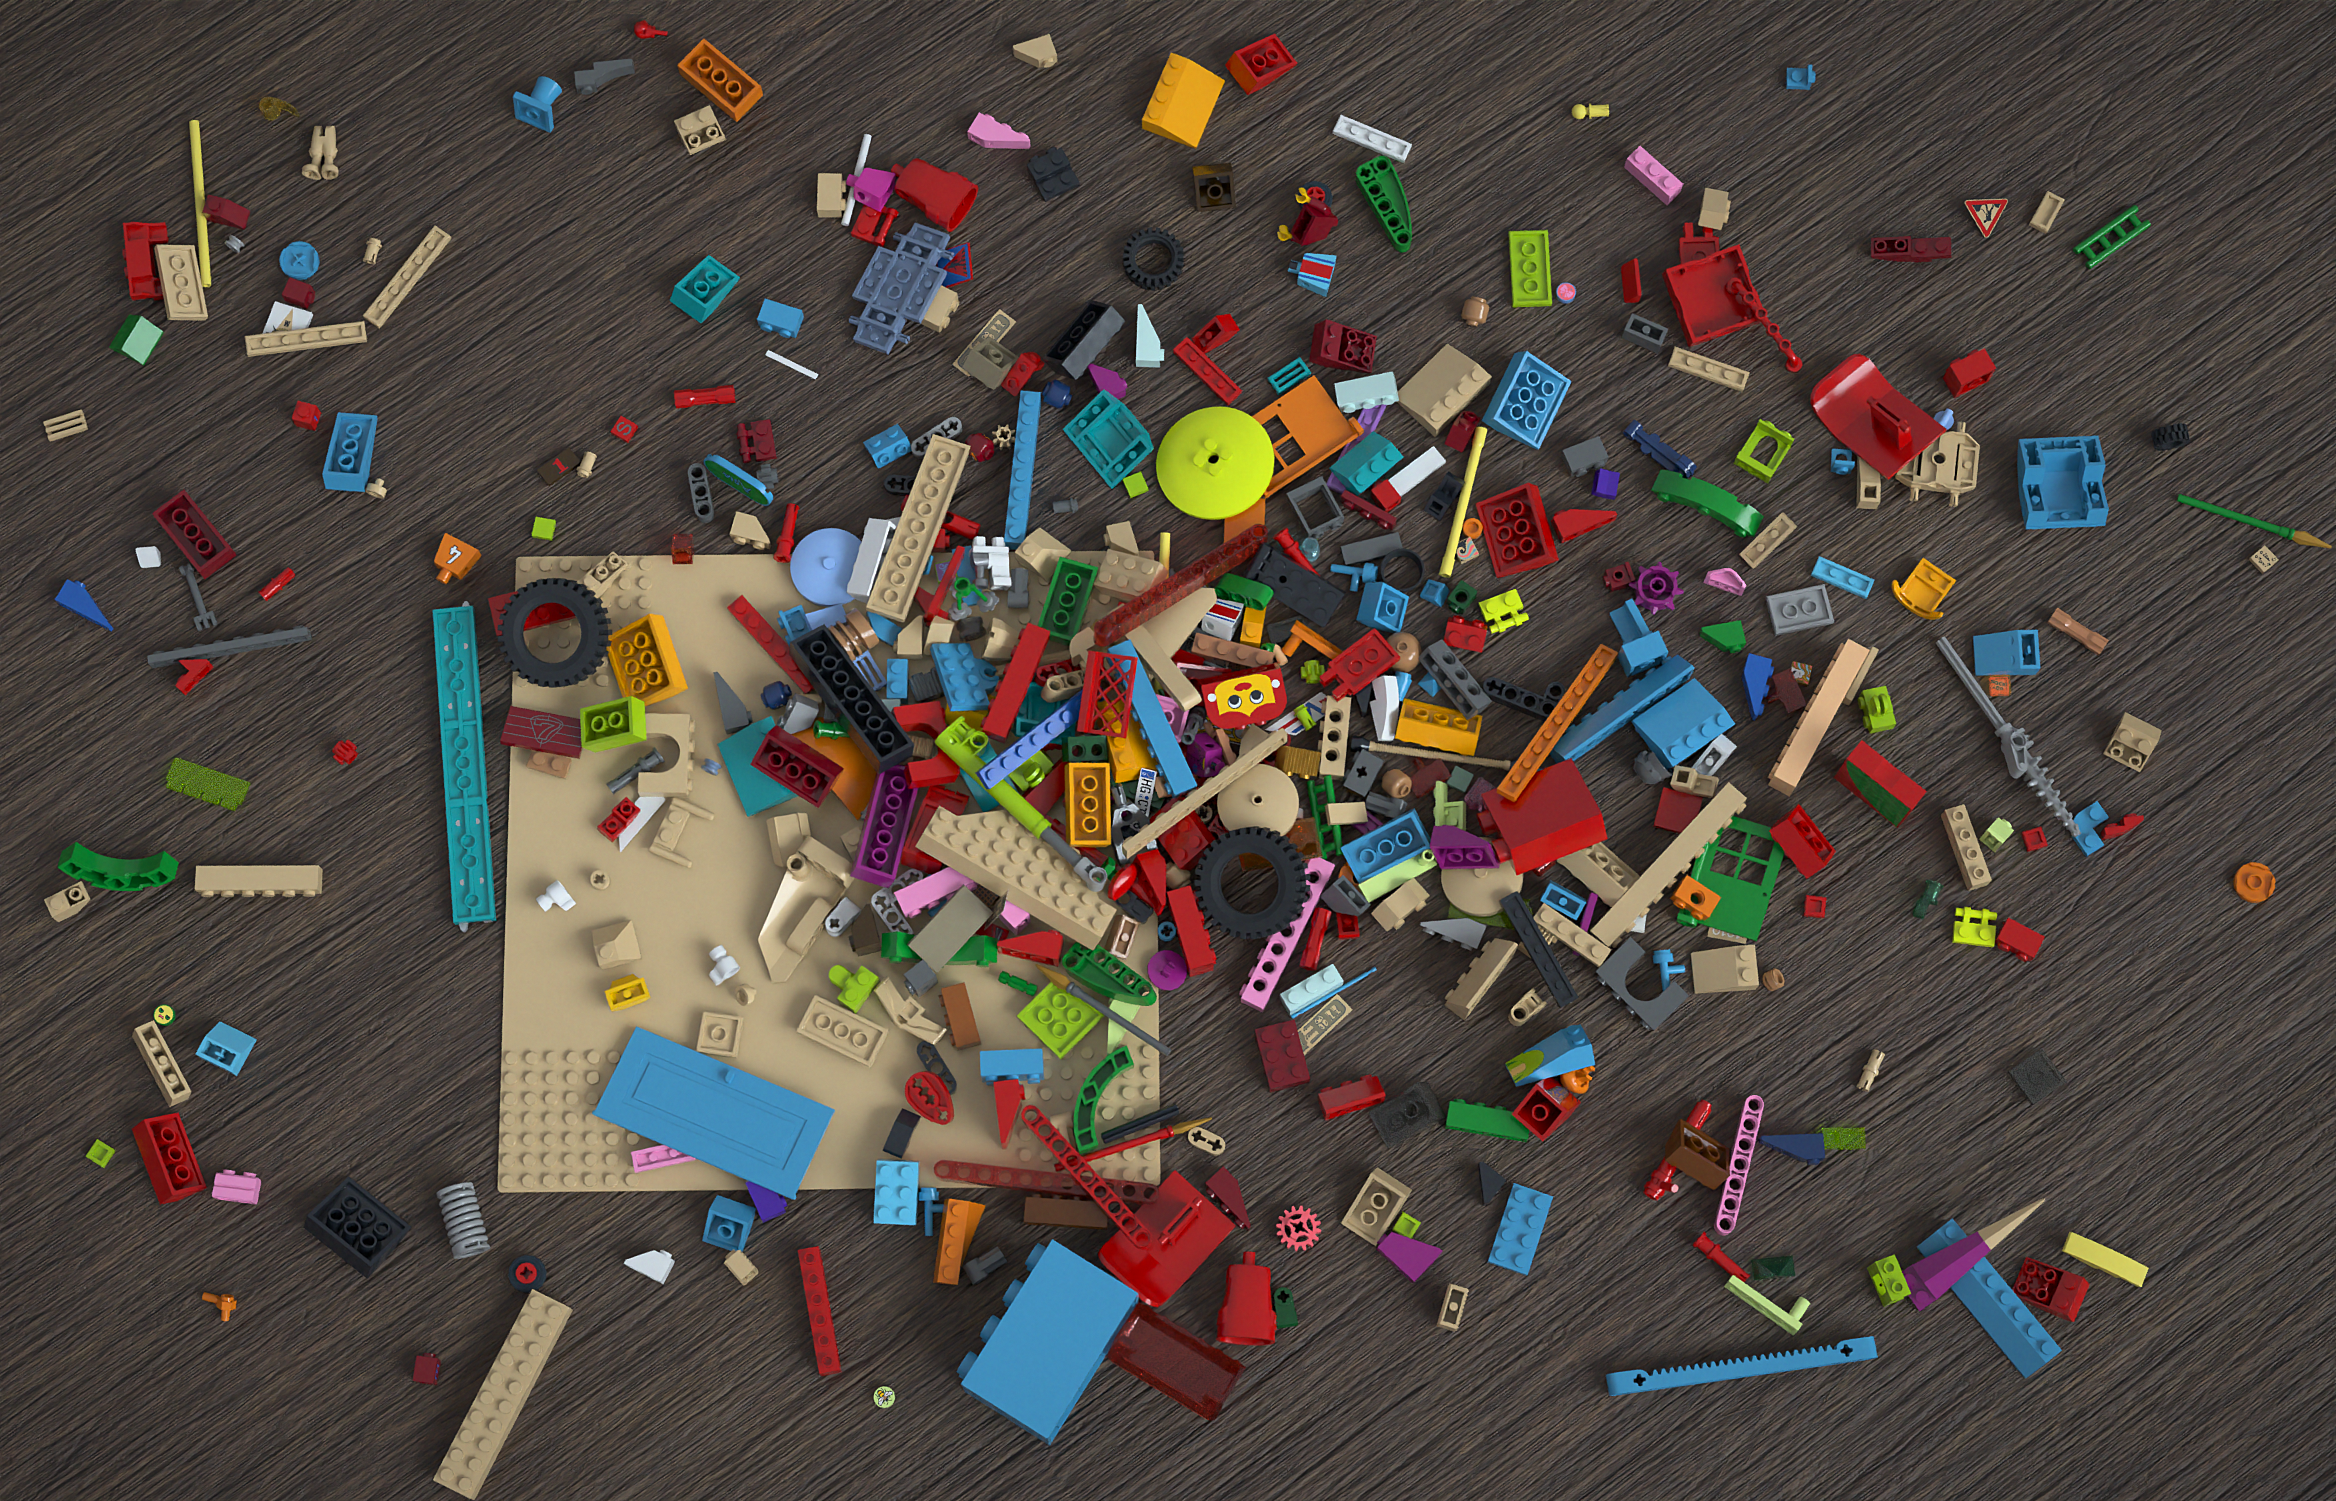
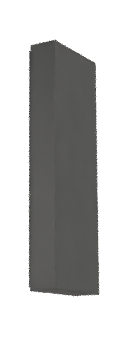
[1340,532,1403,566]

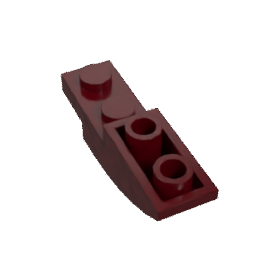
[1871,236,1952,262]

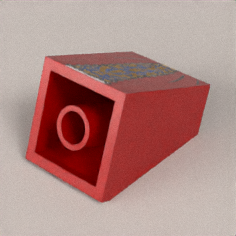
[1512,1077,1581,1141]

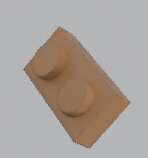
[526,750,572,780]

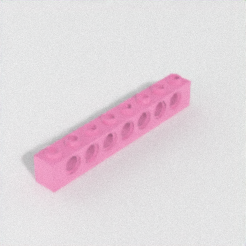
[1239,855,1335,1012]

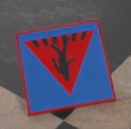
[937,242,973,288]

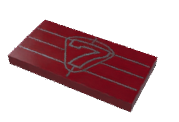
[500,706,583,759]

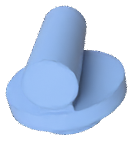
[1934,409,1954,430]

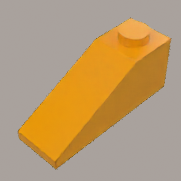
[1240,605,1267,649]

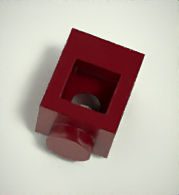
[1602,562,1635,592]

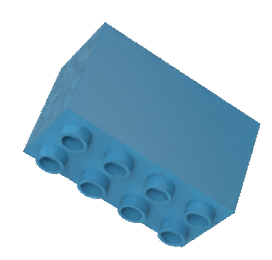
[957,1239,1139,1446]

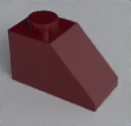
[202,195,250,230]

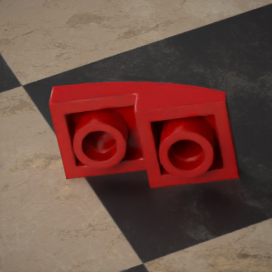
[597,797,641,842]
[2100,813,2144,840]

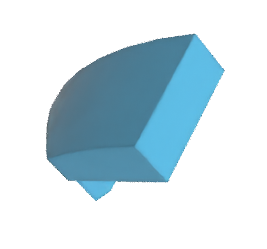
[866,611,902,646]

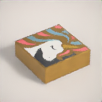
[1788,661,1812,686]

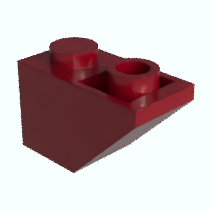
[1445,410,1481,452]

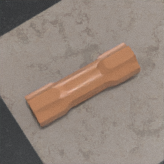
[2047,608,2109,656]

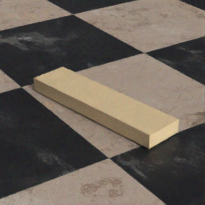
[1668,347,1750,392]

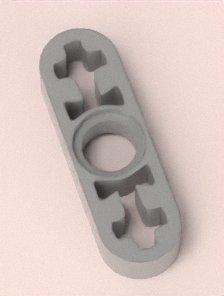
[911,417,962,459]

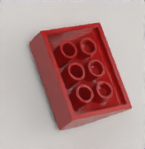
[1476,483,1559,578]

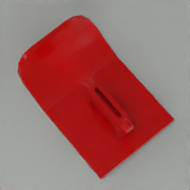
[1810,354,1947,480]
[1098,1170,1236,1307]

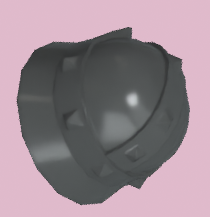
[1633,748,1673,784]

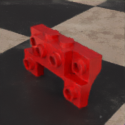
[123,222,168,300]

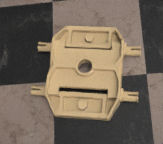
[1895,422,1980,507]

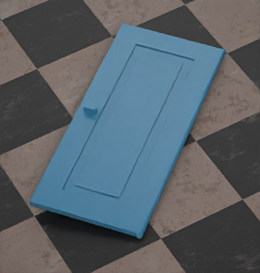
[592,1026,835,1200]

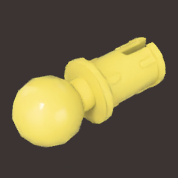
[1572,103,1609,119]

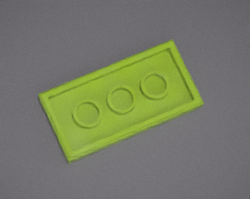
[1508,230,1552,307]

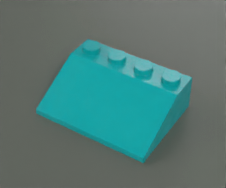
[717,716,798,817]

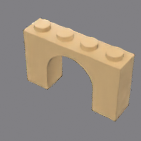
[638,713,695,797]

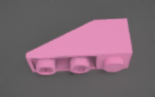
[967,113,1030,149]

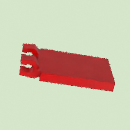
[1679,223,1719,264]
[1319,628,1400,702]

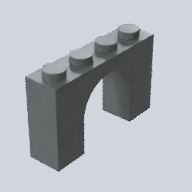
[1596,937,1689,1031]

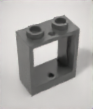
[1286,476,1344,540]

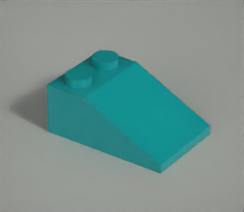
[670,255,740,323]
[959,741,1019,813]

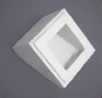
[136,546,161,568]

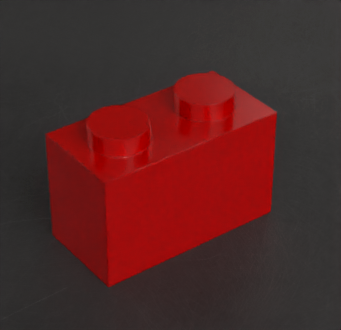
[1995,917,2045,962]

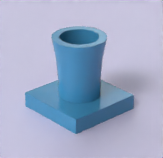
[513,76,562,133]

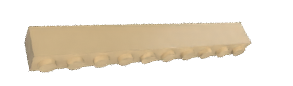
[1590,782,1747,948]

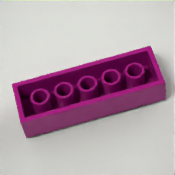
[850,764,918,889]

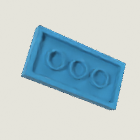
[1488,1183,1553,1276]

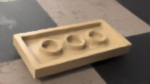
[154,245,208,320]
[796,995,889,1068]

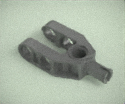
[1110,783,1158,866]

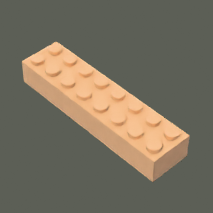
[1768,639,1870,797]

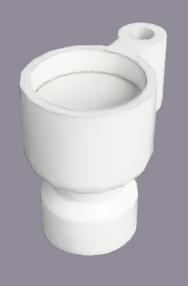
[536,880,576,912]
[709,945,740,986]

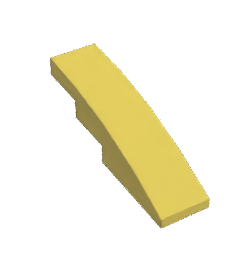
[2062,1232,2149,1287]

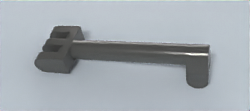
[179,563,218,631]

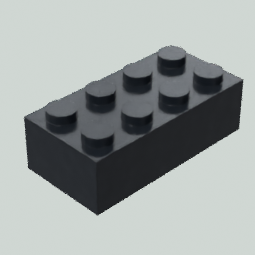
[1042,300,1125,380]

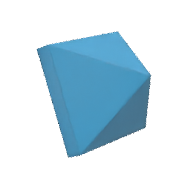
[1418,672,1441,697]

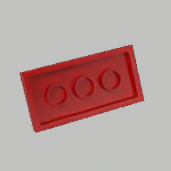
[488,591,576,637]

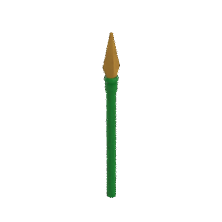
[2177,494,2332,548]

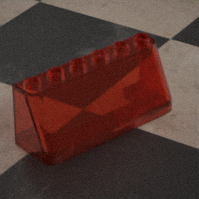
[1108,1302,1246,1421]

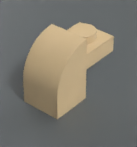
[1069,627,1101,673]
[1671,765,1719,798]

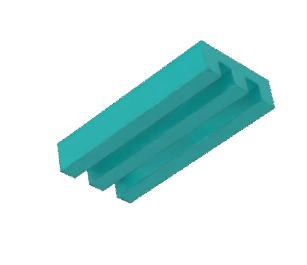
[1267,357,1311,395]

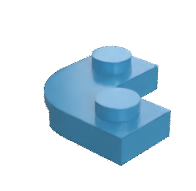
[2072,801,2109,857]

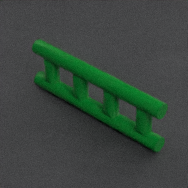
[2073,205,2151,269]
[1306,775,1344,860]

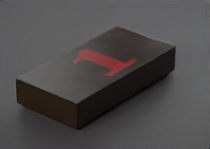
[537,447,581,487]

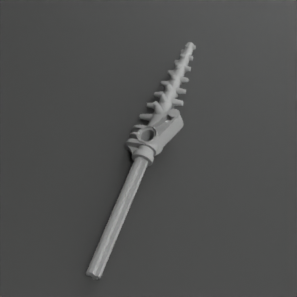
[1936,637,2081,837]

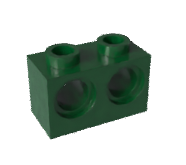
[1061,735,1108,763]

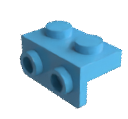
[863,424,912,468]
[777,605,810,647]

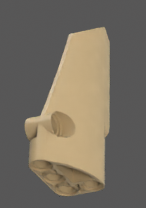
[1101,588,1217,693]
[758,836,855,983]

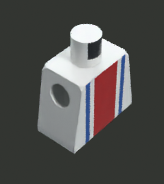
[1201,599,1244,641]

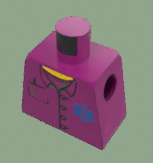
[1186,732,1225,777]

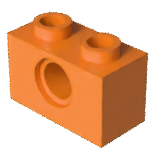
[1670,875,1721,921]

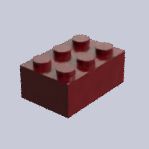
[1254,1020,1310,1093]

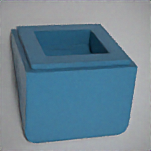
[1420,579,1450,607]

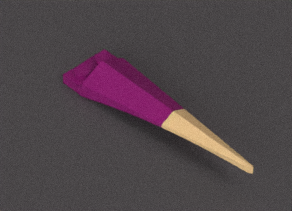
[1902,1198,2045,1311]

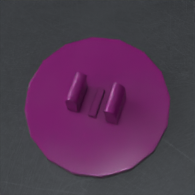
[1147,950,1187,991]

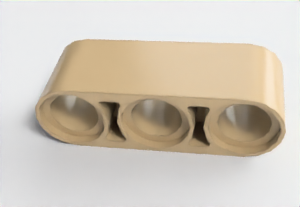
[1041,670,1085,702]

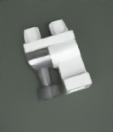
[969,536,1011,591]

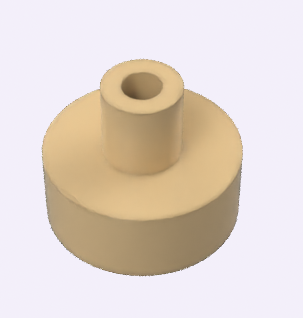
[365,478,387,499]
[735,984,757,1006]

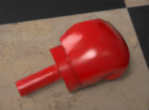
[634,20,668,39]

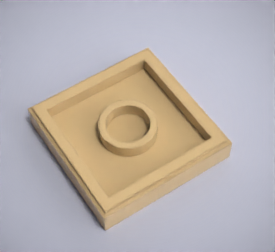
[696,1011,744,1058]

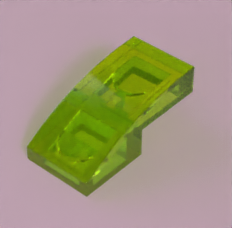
[1822,1127,1866,1150]

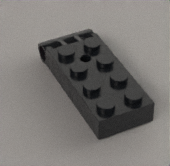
[1242,541,1346,628]

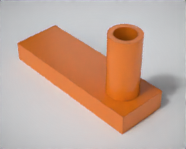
[1281,620,1344,660]

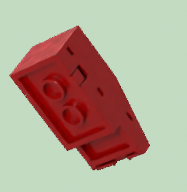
[901,785,970,875]

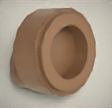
[1762,968,1784,991]

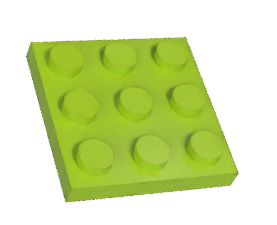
[1017,973,1104,1060]

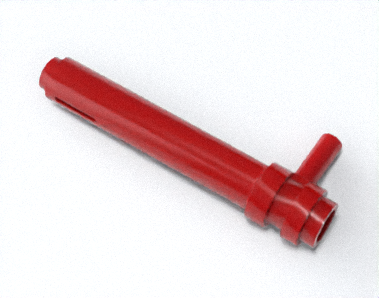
[1643,1099,1712,1201]

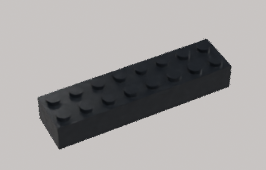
[789,624,914,775]

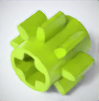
[1301,660,1325,684]

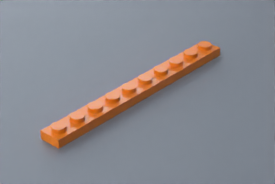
[1497,644,1618,802]

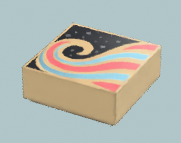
[1456,537,1479,564]

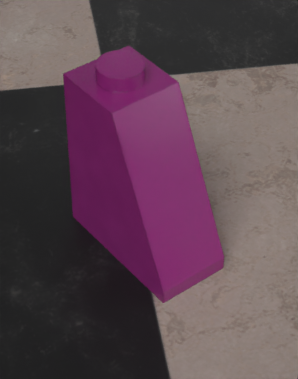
[1376,1232,1442,1284]

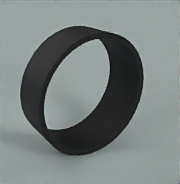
[1381,548,1425,593]

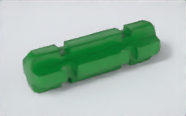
[998,971,1038,996]

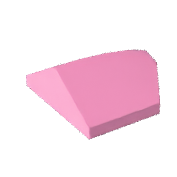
[1703,568,1746,596]

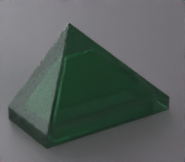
[1751,1255,1795,1281]

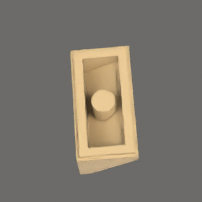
[923,616,954,655]

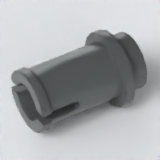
[1053,497,1078,514]

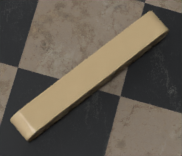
[1106,603,1202,712]

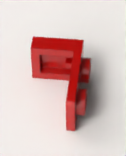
[1001,352,1045,396]

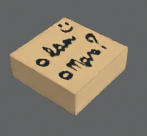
[2249,546,2278,574]

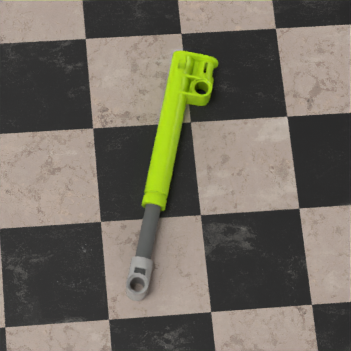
[935,716,1107,892]

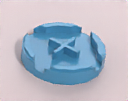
[279,241,320,280]

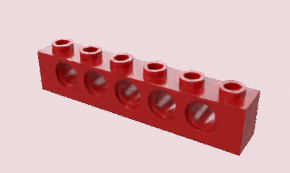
[798,1246,842,1376]

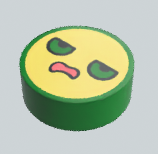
[153,1005,176,1026]

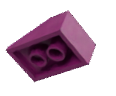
[1430,825,1500,869]

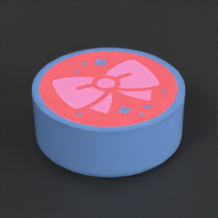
[1556,283,1576,303]

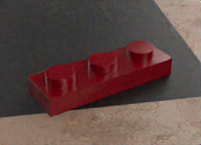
[1340,490,1397,530]

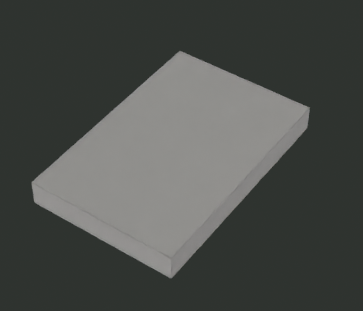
[1765,584,1834,636]

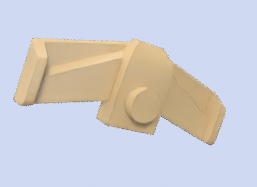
[873,976,948,1045]

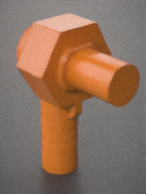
[202,1292,237,1321]

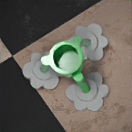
[948,577,999,621]

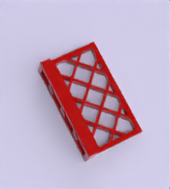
[1077,650,1138,738]

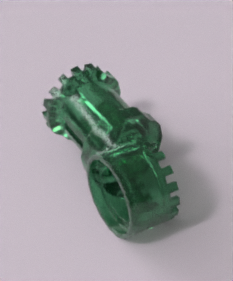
[1912,880,1943,920]

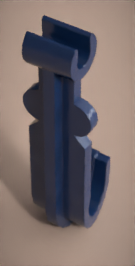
[1623,420,1697,479]

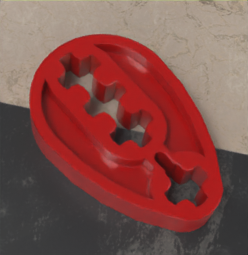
[905,1071,954,1125]

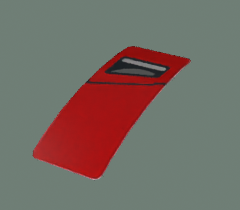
[975,921,1009,941]

